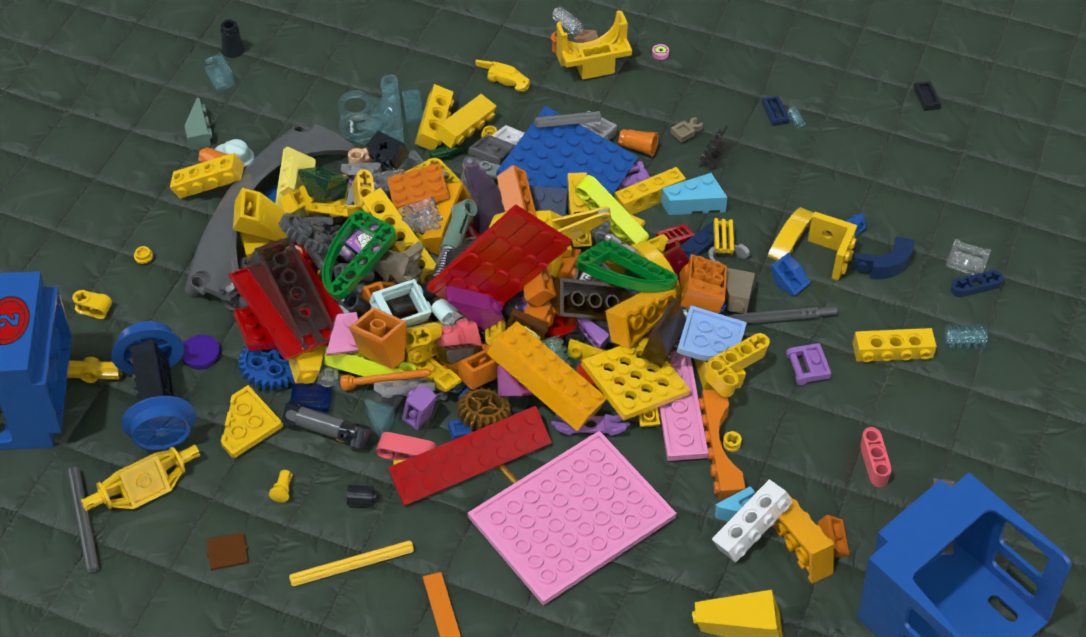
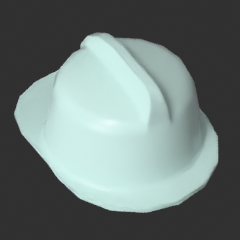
[215,139,254,167]

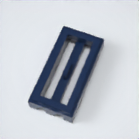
[761,96,789,126]

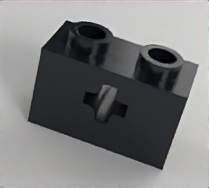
[365,131,410,169]

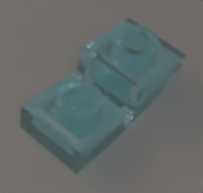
[402,89,423,123]

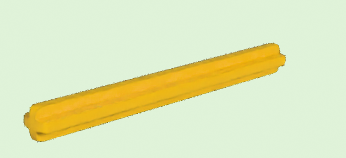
[289,540,414,586]

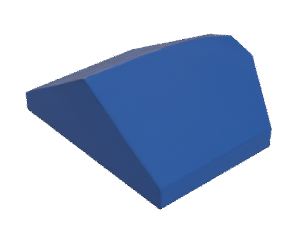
[770,253,811,296]

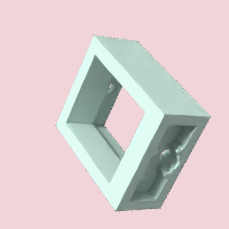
[369,279,432,328]

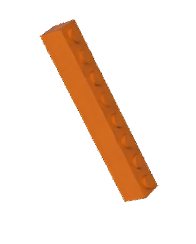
[497,165,556,307]

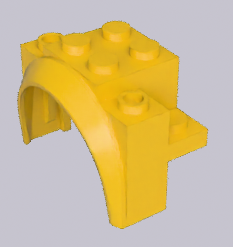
[556,11,632,80]

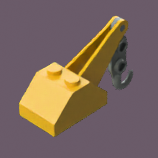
[536,206,611,257]

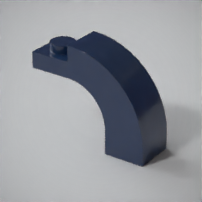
[852,237,914,279]

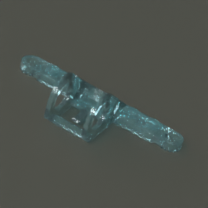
[338,75,407,172]

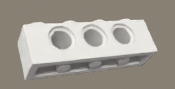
[712,479,793,563]

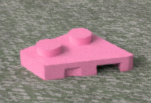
[325,312,359,356]

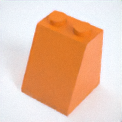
[349,307,406,369]

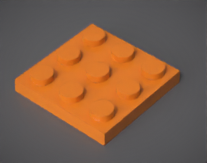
[387,163,449,213]

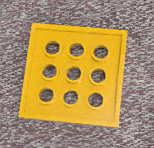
[581,336,690,421]

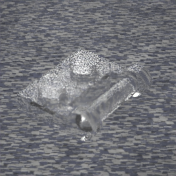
[946,238,991,275]

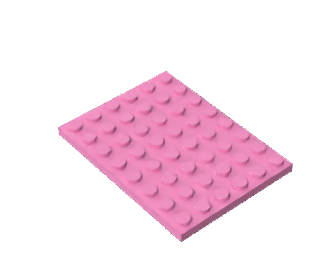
[468,431,677,605]

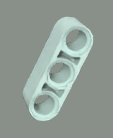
[431,299,472,326]

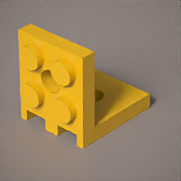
[808,212,857,281]

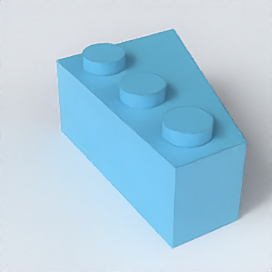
[661,173,728,215]

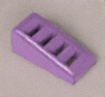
[576,318,609,349]

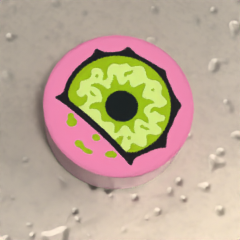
[652,44,669,60]

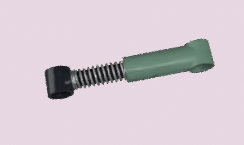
[422,198,478,301]

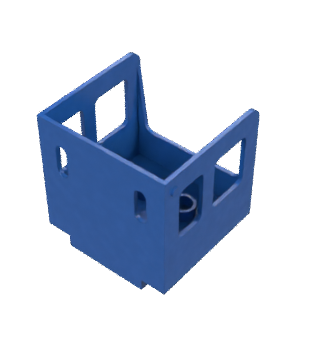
[857,472,1072,637]

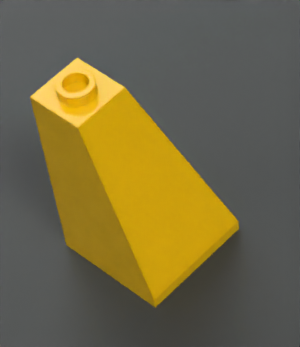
[692,590,783,637]

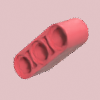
[860,427,891,487]
[376,432,437,460]

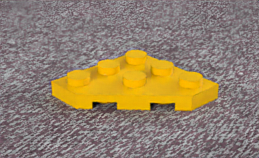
[221,385,283,459]

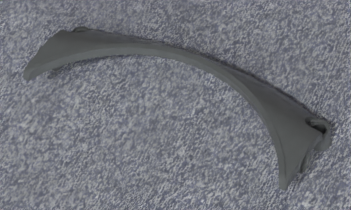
[185,123,357,310]

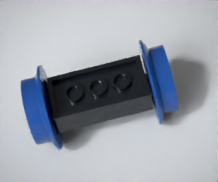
[111,321,196,451]

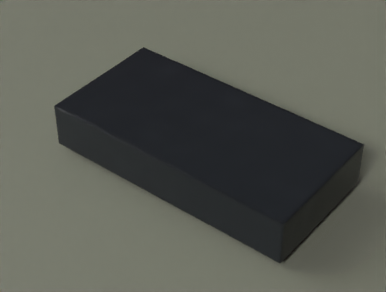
[913,81,941,111]

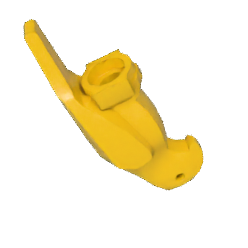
[475,60,530,92]

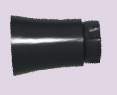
[220,19,245,58]

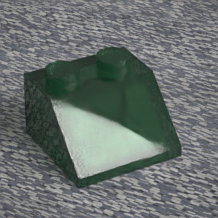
[298,166,349,203]

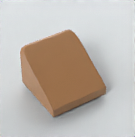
[574,30,599,43]

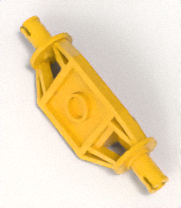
[81,445,200,512]

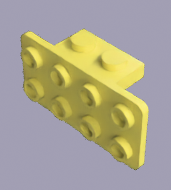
[275,147,316,217]

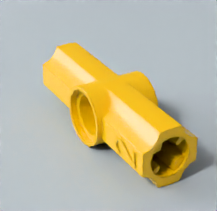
[68,357,122,383]

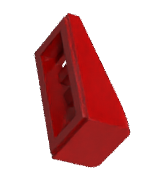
[656,224,695,252]

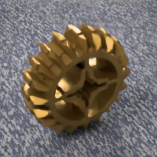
[457,387,511,431]

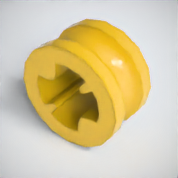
[723,431,742,452]

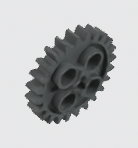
[278,213,335,255]

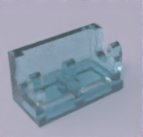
[205,52,235,92]

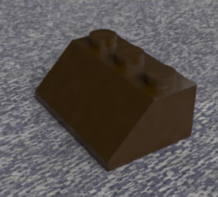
[641,298,686,368]

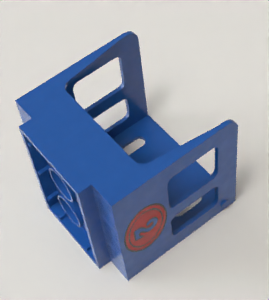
[0,271,72,450]

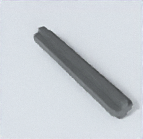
[534,111,602,128]

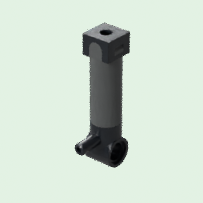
[281,401,372,449]

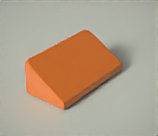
[818,515,850,557]

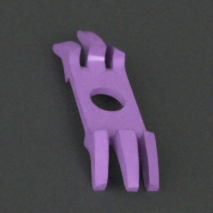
[551,414,630,436]

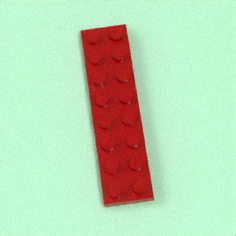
[388,406,552,506]

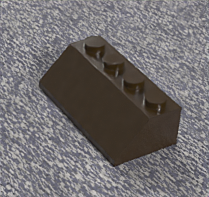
[550,278,630,321]

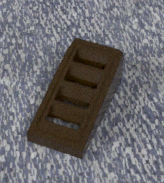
[437,343,483,365]

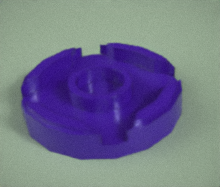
[181,335,220,369]

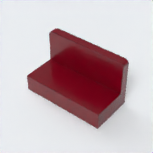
[663,239,689,284]

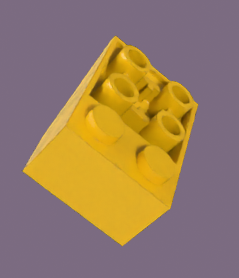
[233,188,288,244]

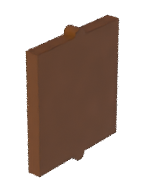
[206,532,248,571]

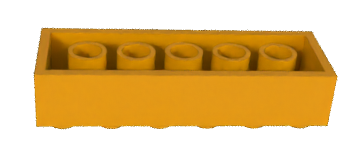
[487,321,607,431]

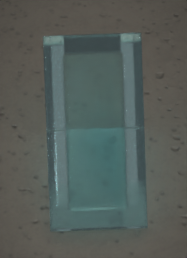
[364,399,395,439]

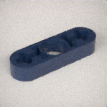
[950,270,1003,297]

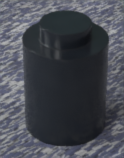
[347,485,378,507]

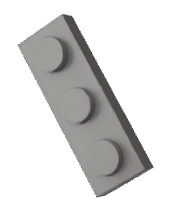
[374,377,436,398]

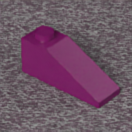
[446,286,503,330]

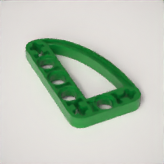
[322,210,398,300]
[576,240,678,292]

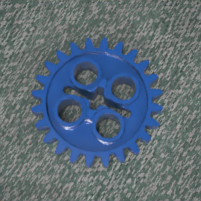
[238,348,295,391]

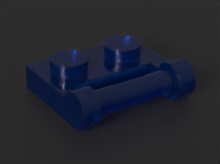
[289,381,334,413]

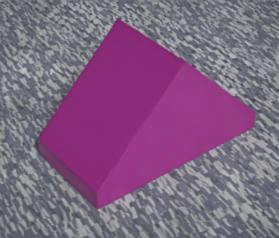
[497,365,533,396]

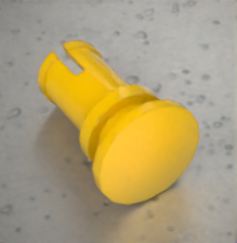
[269,470,293,503]

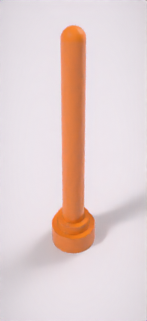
[340,369,431,391]

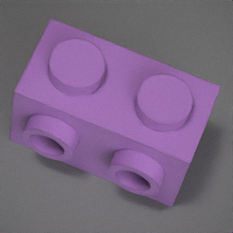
[402,384,437,431]

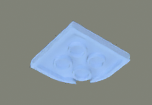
[676,305,747,361]

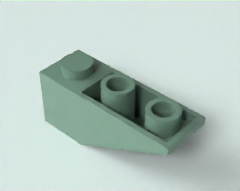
[184,98,213,150]

